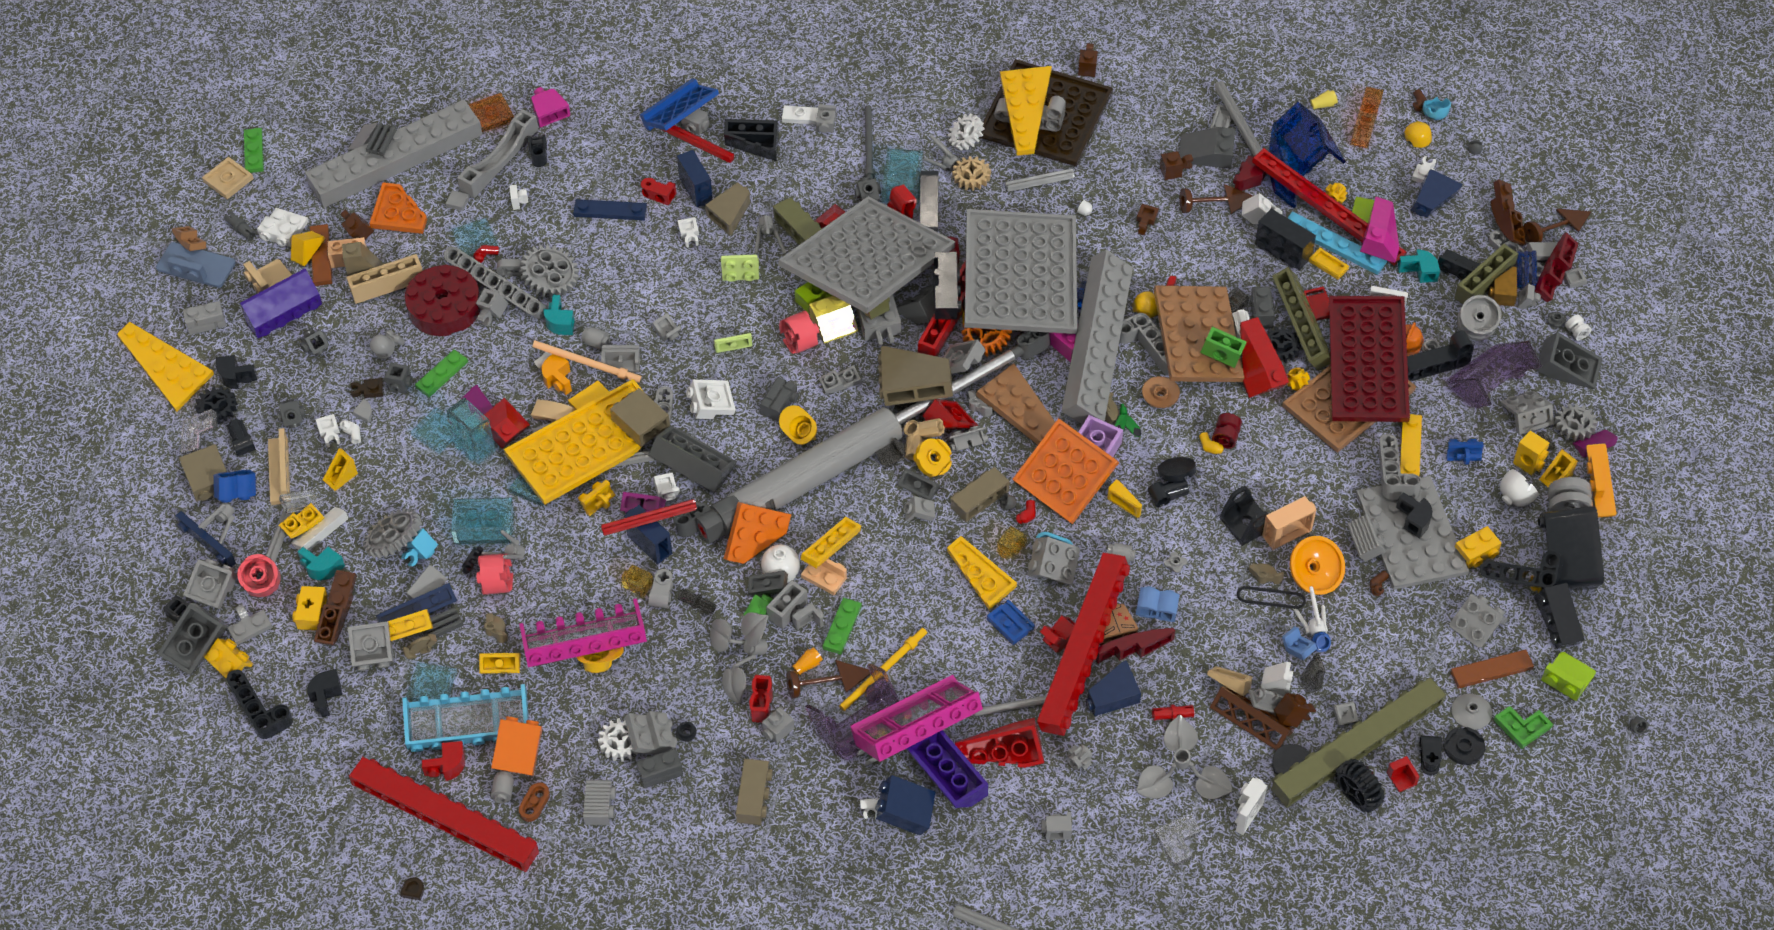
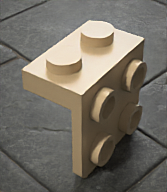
[243,259,292,293]

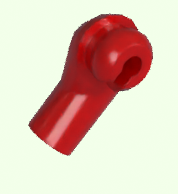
[473,245,499,263]
[1016,500,1036,524]

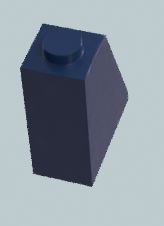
[1411,169,1463,217]
[1085,660,1141,716]

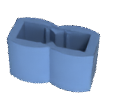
[1136,586,1180,622]

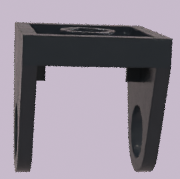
[1220,486,1269,546]

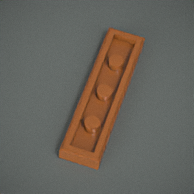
[310,224,333,286]
[1450,649,1534,689]

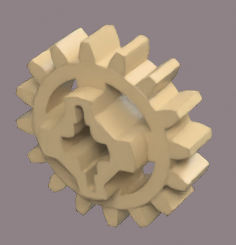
[952,156,991,191]

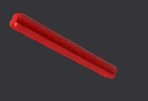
[661,125,735,163]
[601,499,697,536]

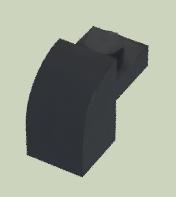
[216,355,257,389]
[1396,492,1433,539]
[307,669,343,718]

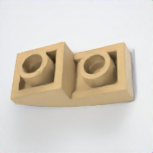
[531,399,575,423]

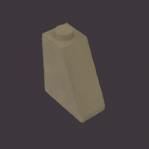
[705,182,750,236]
[342,242,384,276]

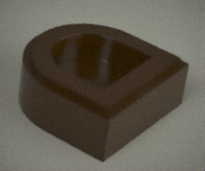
[400,877,424,901]

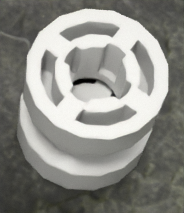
[1565,315,1592,341]

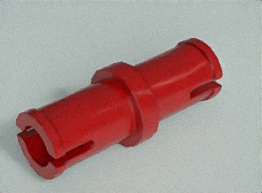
[1152,704,1194,721]

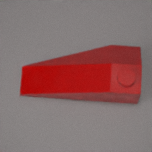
[955,718,1045,768]

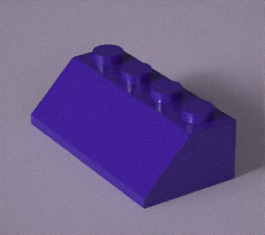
[240,268,322,339]
[906,730,989,808]

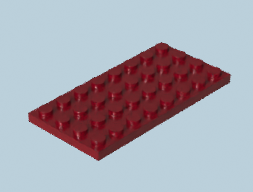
[1329,296,1410,422]

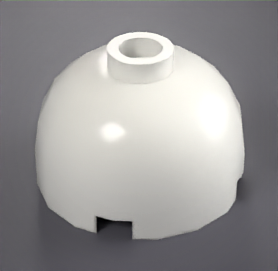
[1500,469,1539,507]
[761,544,800,583]

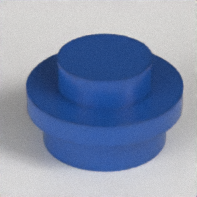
[1311,632,1331,652]

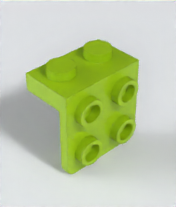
[1541,652,1596,701]

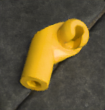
[1199,432,1224,454]

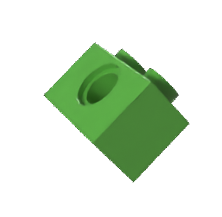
[1200,326,1246,368]

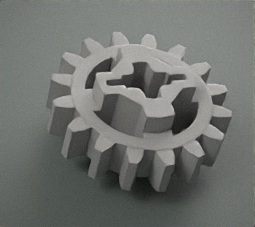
[1554,403,1598,441]

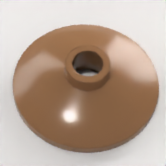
[1142,376,1180,408]

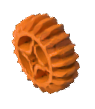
[961,323,1012,357]

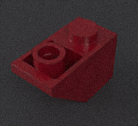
[1233,155,1267,191]

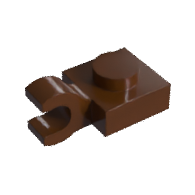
[1136,204,1159,236]

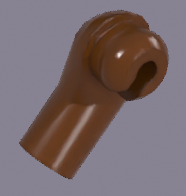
[1370,570,1389,596]

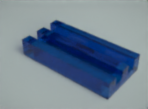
[1517,250,1537,289]

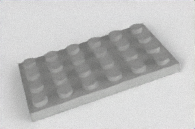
[1356,476,1469,590]

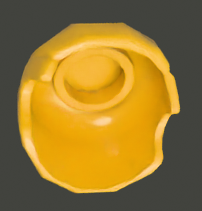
[1404,121,1432,148]
[1132,291,1158,318]

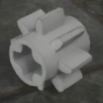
[1067,745,1092,770]

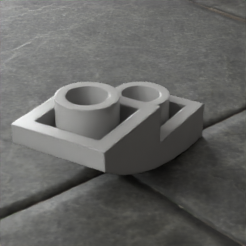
[819,365,863,394]

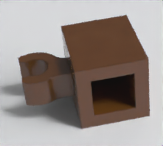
[1078,43,1098,77]
[1160,151,1193,180]
[341,209,374,240]
[1274,693,1316,727]

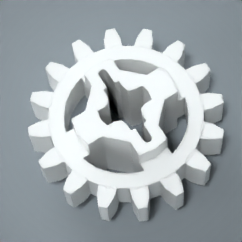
[948,113,985,151]
[598,718,638,762]

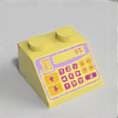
[809,296,858,344]

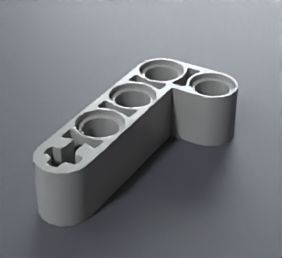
[994,96,1066,132]
[1119,313,1169,376]
[1378,434,1421,500]

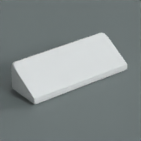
[291,507,348,551]

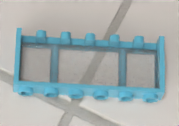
[402,684,529,752]

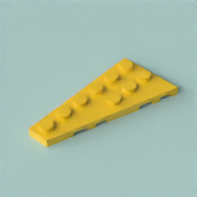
[1000,66,1052,156]
[117,322,214,412]

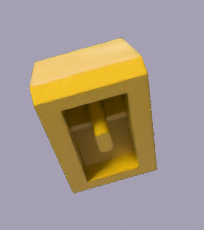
[291,231,325,267]
[323,448,358,491]
[1539,449,1578,487]

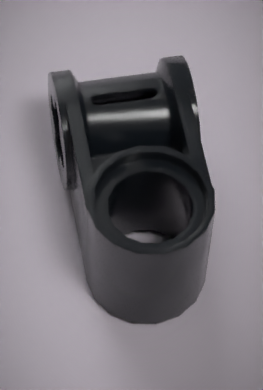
[528,134,547,167]
[1419,735,1442,776]

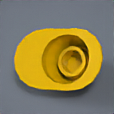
[779,405,817,445]
[576,647,624,673]

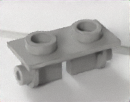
[947,426,988,452]
[1248,688,1285,714]

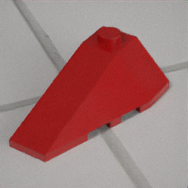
[1240,317,1289,398]

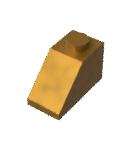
[1488,267,1517,306]

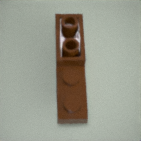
[1490,179,1526,246]
[314,570,357,646]

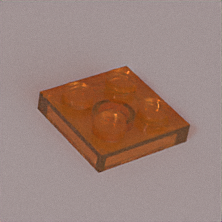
[469,93,514,133]

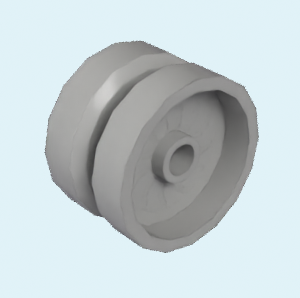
[1457,295,1502,341]
[1548,477,1593,511]

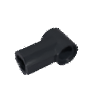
[227,419,256,457]
[1147,480,1189,508]

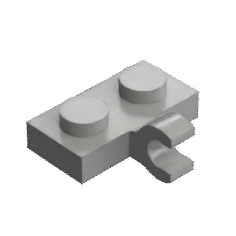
[227,605,273,645]

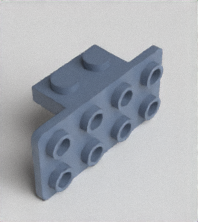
[156,242,236,288]

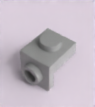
[651,313,682,342]
[904,496,935,522]
[792,603,824,630]

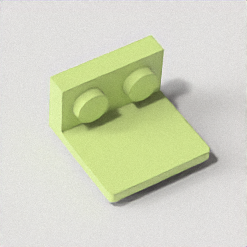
[721,255,759,282]

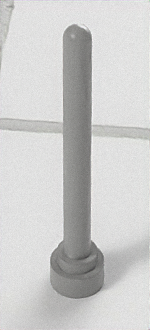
[973,695,1047,717]

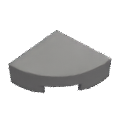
[353,399,372,423]

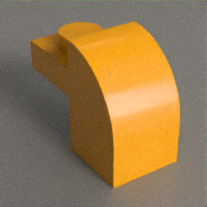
[542,354,572,395]

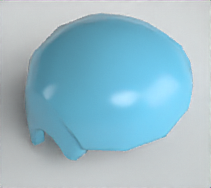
[1422,97,1451,120]

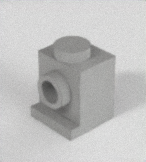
[816,104,836,133]
[1041,812,1072,840]

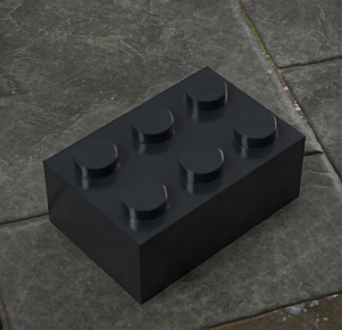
[1255,208,1316,271]

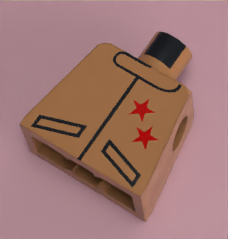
[1100,603,1138,645]

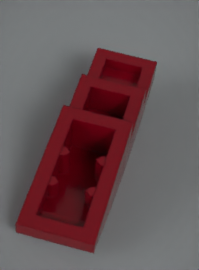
[1535,232,1579,302]
[1096,628,1175,664]

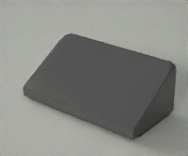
[897,468,941,500]

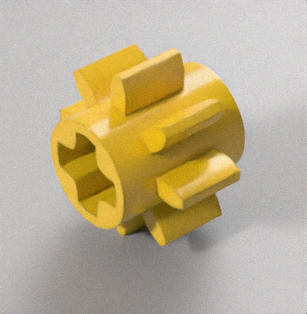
[1325,182,1347,204]
[1287,367,1310,391]

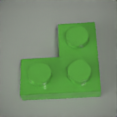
[1494,706,1553,749]

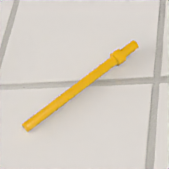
[839,628,927,711]

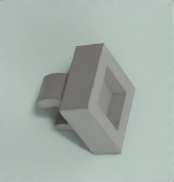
[1518,284,1541,309]

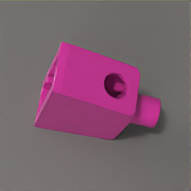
[531,87,570,128]

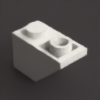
[1242,193,1283,224]
[1261,662,1293,695]

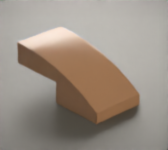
[172,226,206,251]

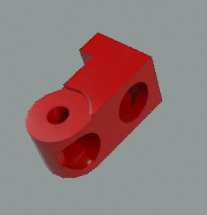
[641,178,677,206]

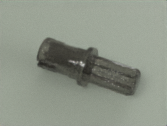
[678,588,716,614]

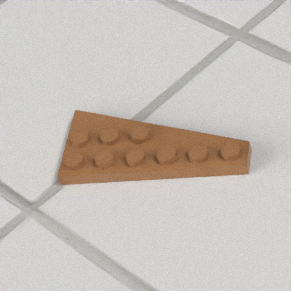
[976,363,1055,445]

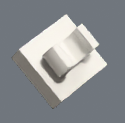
[510,185,528,210]
[860,798,880,819]

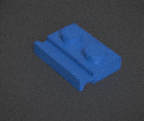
[987,599,1035,645]

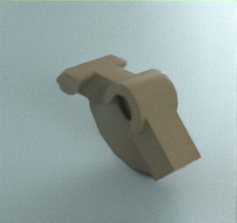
[1105,392,1119,424]
[1249,563,1284,584]
[484,613,508,643]
[403,634,437,659]

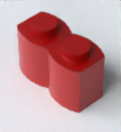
[887,184,917,219]
[749,675,773,723]

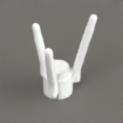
[1293,586,1328,637]

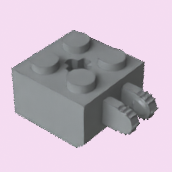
[857,294,901,346]

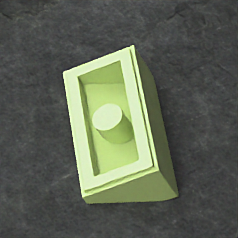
[714,333,752,353]

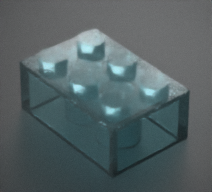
[882,148,923,205]
[446,397,496,465]
[451,497,515,544]

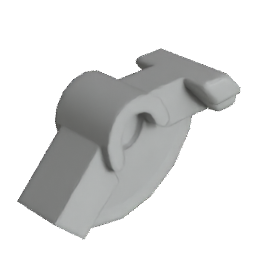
[968,390,992,417]

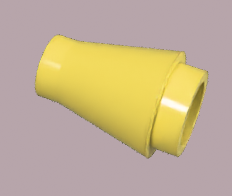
[1310,90,1338,110]

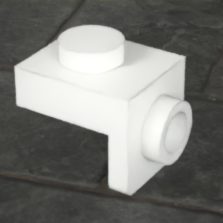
[653,473,680,501]

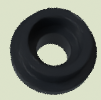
[676,721,697,742]

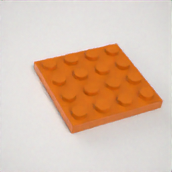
[1012,418,1119,524]

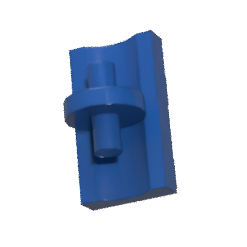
[1446,439,1484,465]

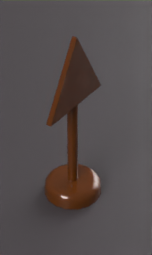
[1179,184,1253,214]
[1523,209,1592,243]
[786,660,873,699]

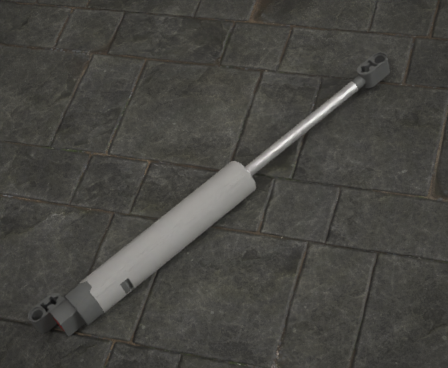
[674,331,1050,544]

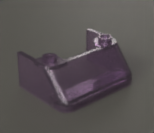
[1446,341,1542,409]
[805,663,905,760]

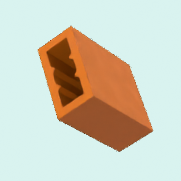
[491,716,543,776]

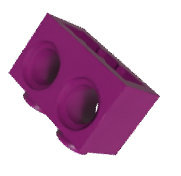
[620,492,666,513]

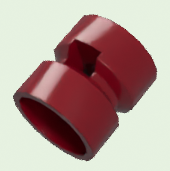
[1212,413,1242,449]

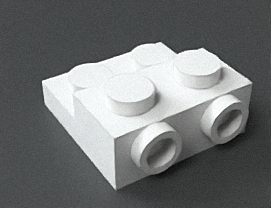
[257,208,309,247]
[686,379,736,419]
[1235,778,1268,835]

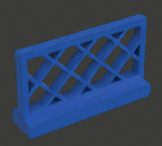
[640,78,719,131]

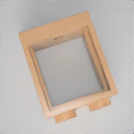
[1262,496,1316,550]

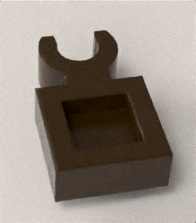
[350,378,383,398]

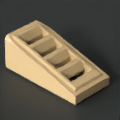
[1207,666,1252,696]

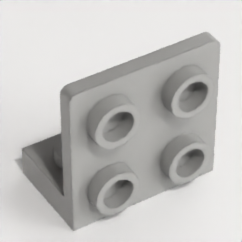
[1501,391,1554,435]

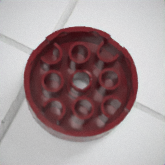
[405,265,481,336]

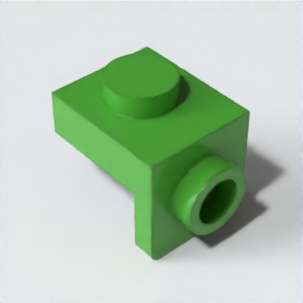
[744,594,773,615]

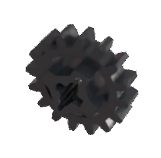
[1267,326,1301,363]
[195,386,238,424]

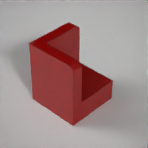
[1386,756,1419,792]

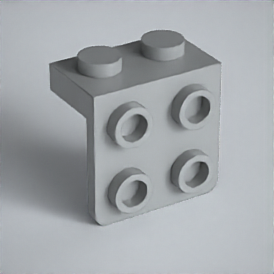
[1028,537,1080,585]
[1450,593,1508,648]

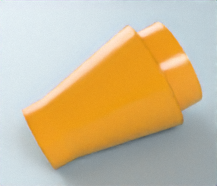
[792,647,823,675]

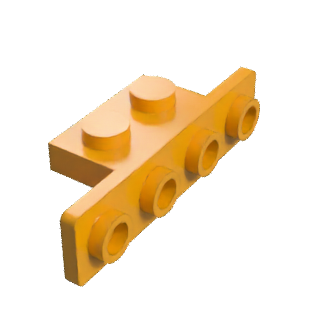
[1586,444,1616,518]

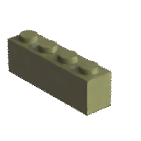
[1454,244,1518,304]

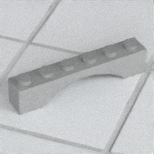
[457,109,539,199]

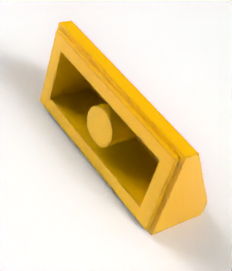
[479,653,521,674]

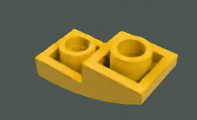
[279,503,324,539]

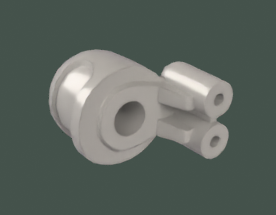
[370,330,405,360]

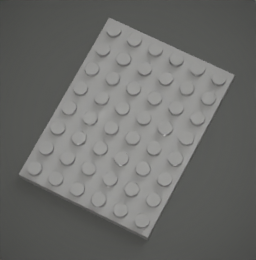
[778,196,955,314]
[964,209,1077,334]

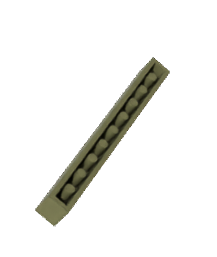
[772,197,890,320]
[1271,678,1446,808]

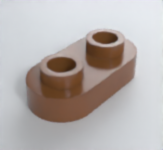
[519,782,550,822]

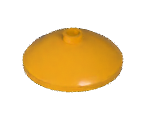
[1290,536,1345,595]

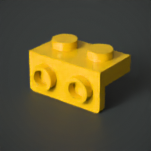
[1455,526,1502,569]
[204,638,253,678]

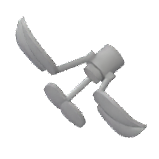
[710,612,768,703]
[1136,715,1232,799]

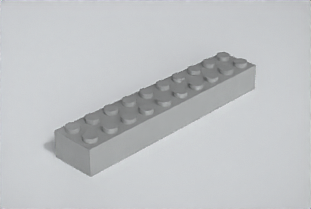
[305,100,483,208]
[1061,250,1133,425]

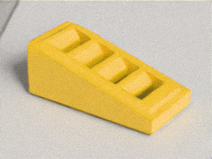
[1107,479,1142,518]

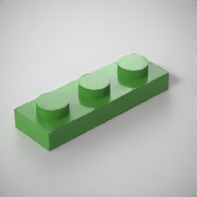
[244,128,264,173]
[415,350,468,397]
[823,598,862,655]

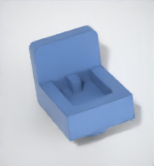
[1282,626,1317,660]

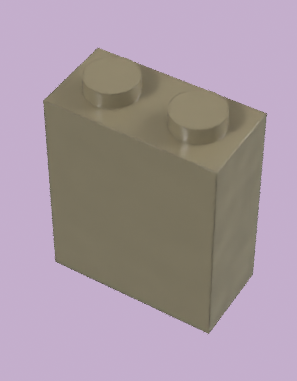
[610,388,670,447]
[179,444,227,502]

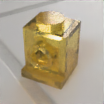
[997,526,1027,559]
[621,565,653,598]

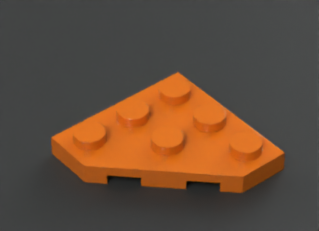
[369,182,427,234]
[723,502,791,564]

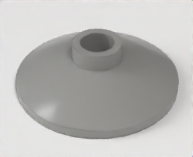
[1451,694,1492,730]

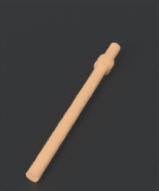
[532,340,642,383]

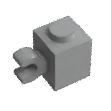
[476,288,509,327]
[762,707,795,744]

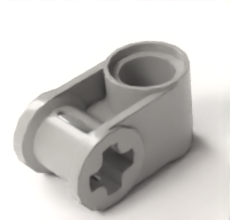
[648,569,673,609]

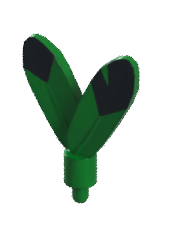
[1115,403,1141,437]

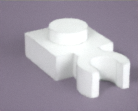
[1412,156,1436,183]
[678,217,699,248]
[315,414,340,447]

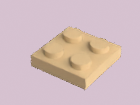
[202,157,254,199]

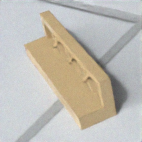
[268,428,291,505]

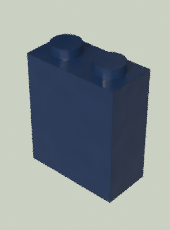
[677,150,713,207]
[624,505,672,565]
[875,775,936,835]

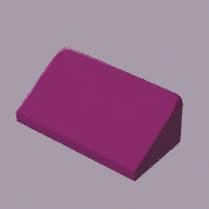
[461,385,493,421]
[1573,429,1618,458]

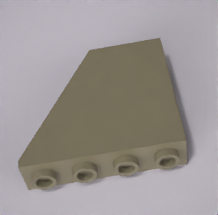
[878,346,953,406]

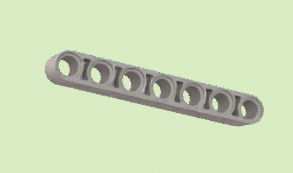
[444,246,548,319]

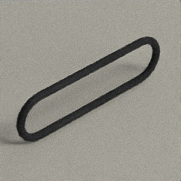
[1237,586,1306,609]

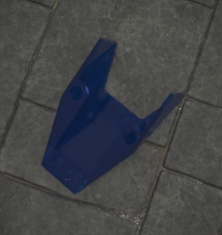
[1269,101,1346,208]

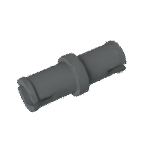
[224,211,257,241]

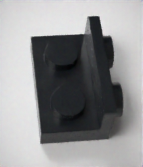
[1438,249,1480,280]

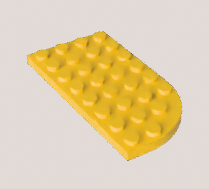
[504,379,644,505]

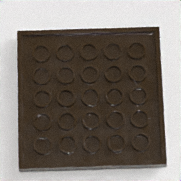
[979,59,1113,167]

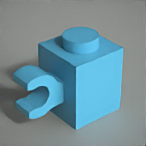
[401,528,438,566]

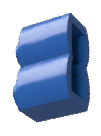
[213,470,256,503]

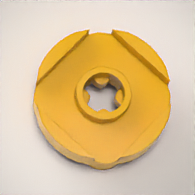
[913,438,952,477]

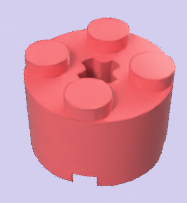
[779,311,819,354]
[237,554,281,597]
[476,554,513,595]

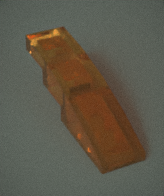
[1350,86,1384,149]

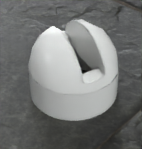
[1077,200,1092,216]

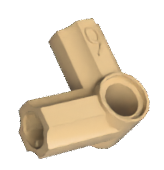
[904,418,945,460]

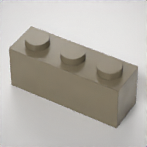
[951,467,1010,522]
[736,759,773,825]

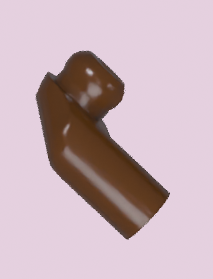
[1413,89,1427,111]

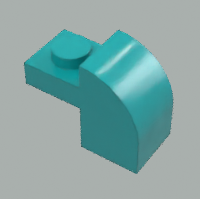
[1398,249,1440,283]
[544,295,575,335]
[298,547,345,580]

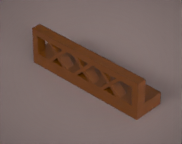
[1210,686,1295,750]

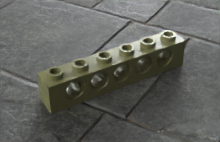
[1272,267,1331,370]

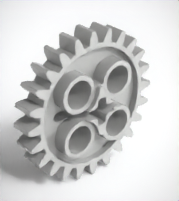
[519,244,579,298]
[362,508,422,559]

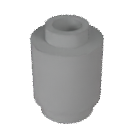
[581,327,610,350]
[1107,542,1136,565]
[491,771,514,804]

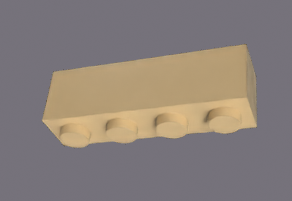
[346,254,423,304]

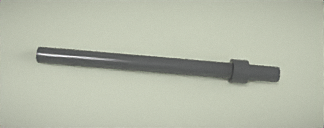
[864,105,875,179]

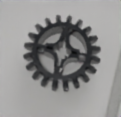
[1335,759,1385,813]

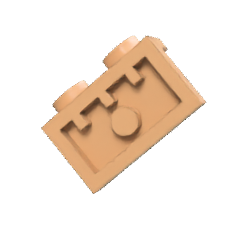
[801,559,847,595]

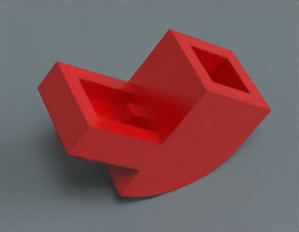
[1040,615,1075,653]
[422,741,465,781]

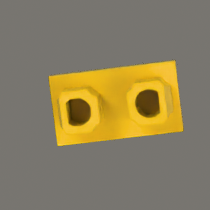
[578,480,615,516]

